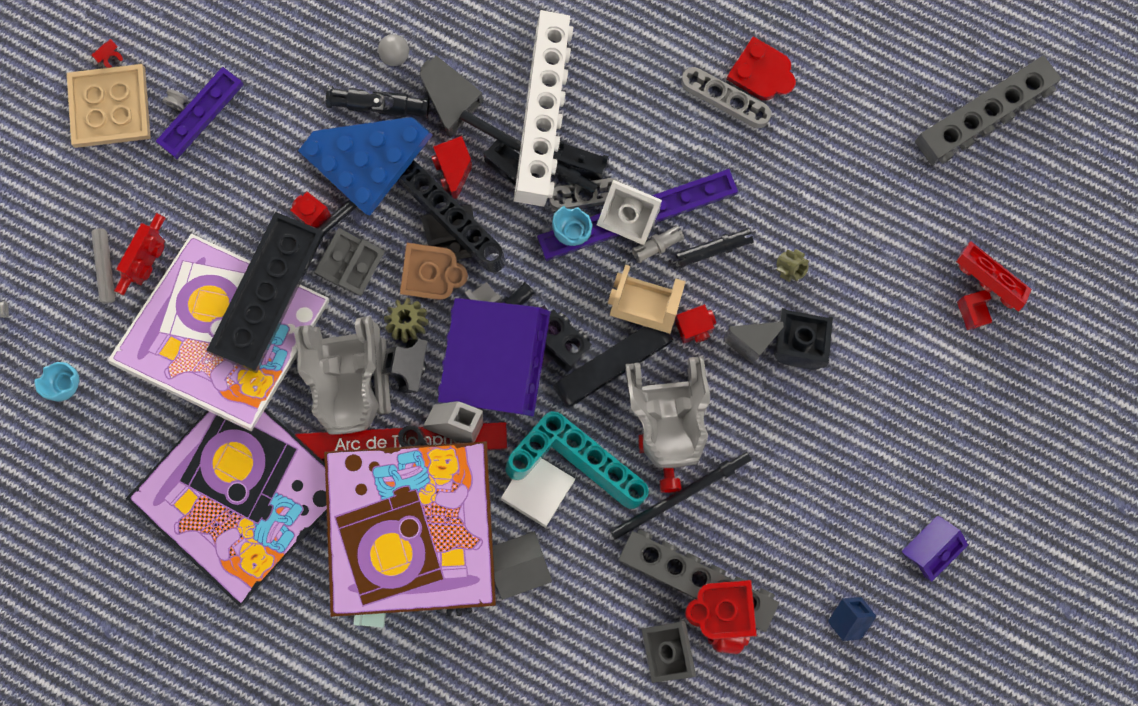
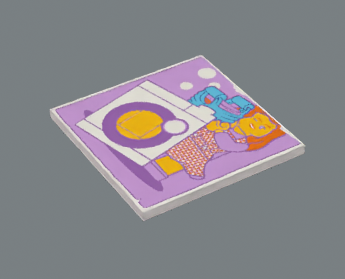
[108,234,329,432]

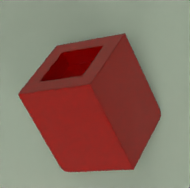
[957,290,992,331]

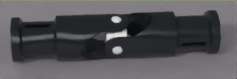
[326,85,430,119]

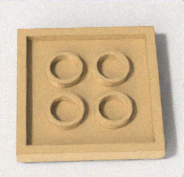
[67,64,151,148]

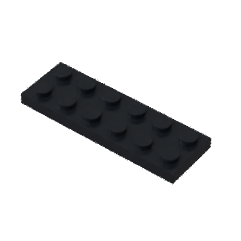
[206,212,324,373]

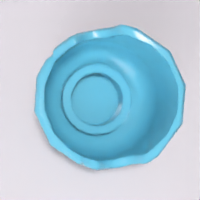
[552,206,592,246]
[34,362,80,402]

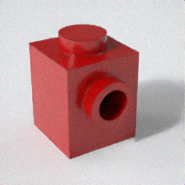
[290,191,331,228]
[674,304,716,344]

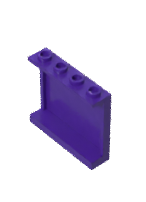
[438,298,551,417]

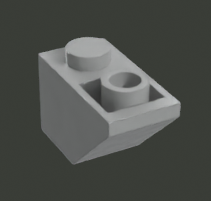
[423,401,483,443]

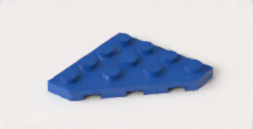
[298,117,433,215]

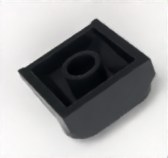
[774,308,833,370]

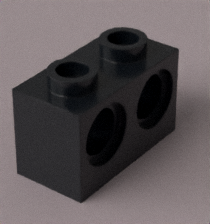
[544,309,592,373]

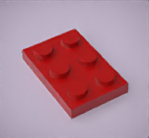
[956,241,1032,312]

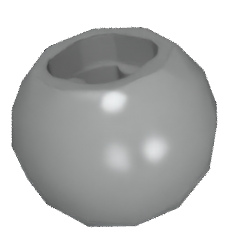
[378,34,410,66]

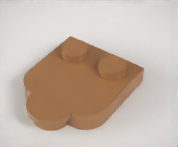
[400,242,468,300]

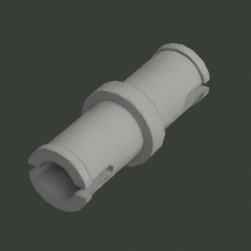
[632,225,684,263]

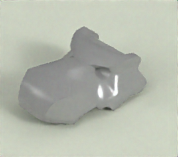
[294,316,380,434]
[625,356,710,468]

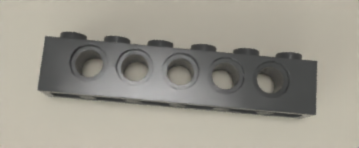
[915,55,1062,166]
[618,529,780,632]

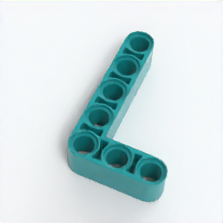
[505,411,649,509]

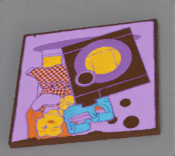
[324,441,496,617]

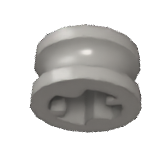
[162,89,189,111]

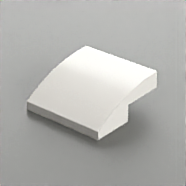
[501,459,575,528]

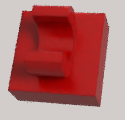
[91,39,123,68]

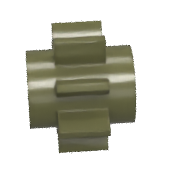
[776,249,809,282]

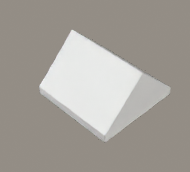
[597,180,662,245]

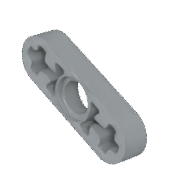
[549,178,619,211]

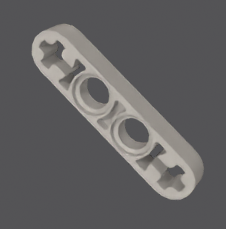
[681,67,771,128]

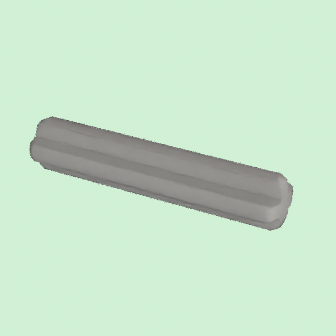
[91,228,115,304]
[374,337,391,415]

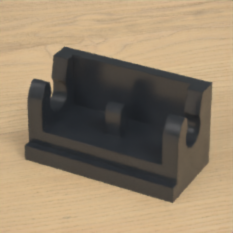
[483,140,539,187]
[553,140,609,180]

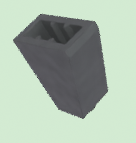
[419,55,483,138]

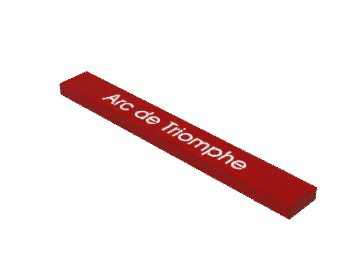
[295,422,508,460]

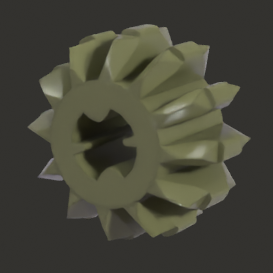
[384,298,429,343]

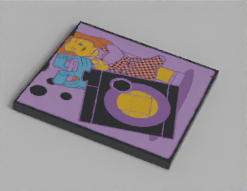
[125,408,327,607]

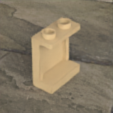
[608,265,686,333]

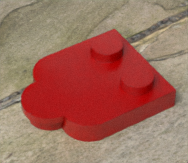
[726,36,796,101]
[686,580,757,640]

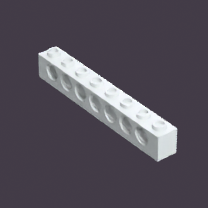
[514,10,573,207]

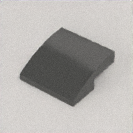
[314,228,385,297]

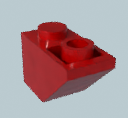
[431,136,472,199]

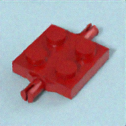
[114,213,166,296]

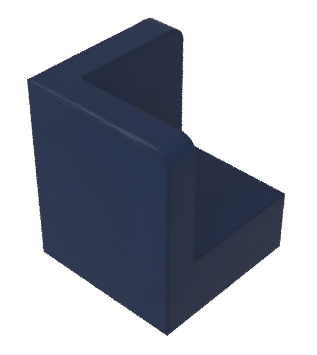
[828,597,877,641]

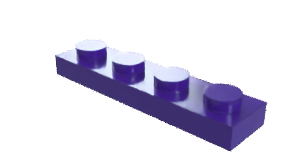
[155,67,244,159]

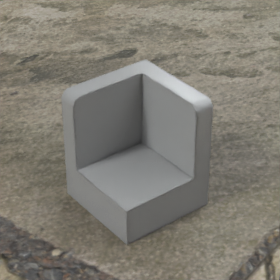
[465,282,502,303]

